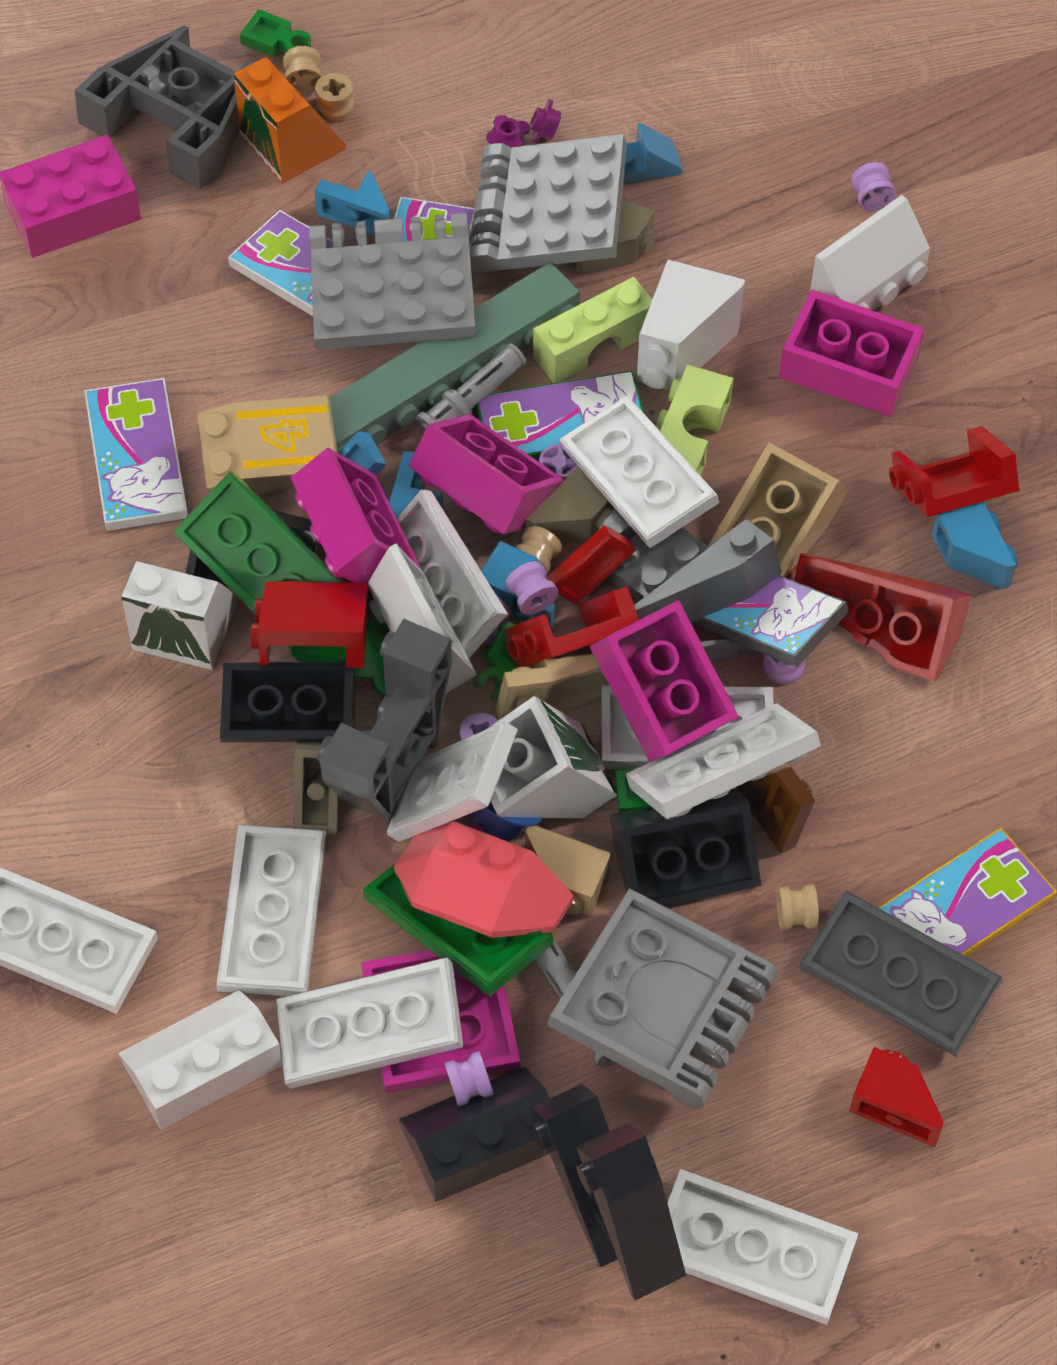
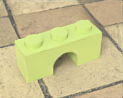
[533,277,653,383]
[656,364,734,476]

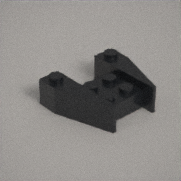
[532,1084,687,1301]

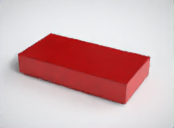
[546,525,636,605]

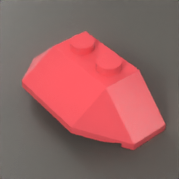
[394,821,574,938]

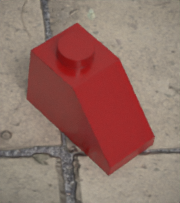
[849,1047,944,1147]

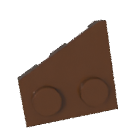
[736,766,815,853]

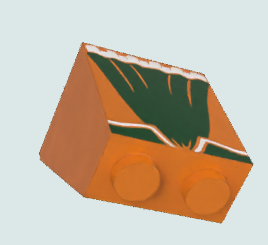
[233,57,346,184]

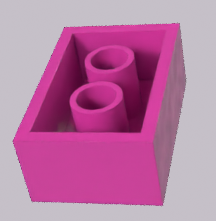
[0,134,141,258]
[779,289,925,417]
[408,414,564,534]
[290,447,421,591]
[590,600,739,762]

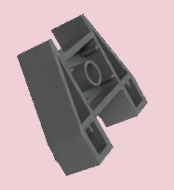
[74,25,254,189]
[588,509,782,623]
[317,618,452,823]

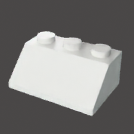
[810,195,930,311]
[368,544,477,693]
[118,990,283,1130]

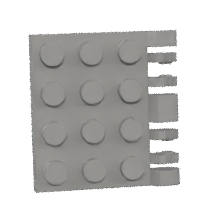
[470,134,627,272]
[309,213,476,350]
[547,888,778,1110]

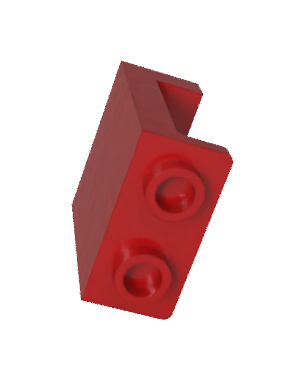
[889,426,1020,517]
[251,581,369,668]
[506,586,639,668]

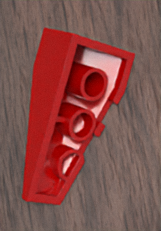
[794,553,971,681]

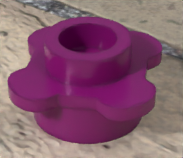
[530,99,561,144]
[486,115,530,148]

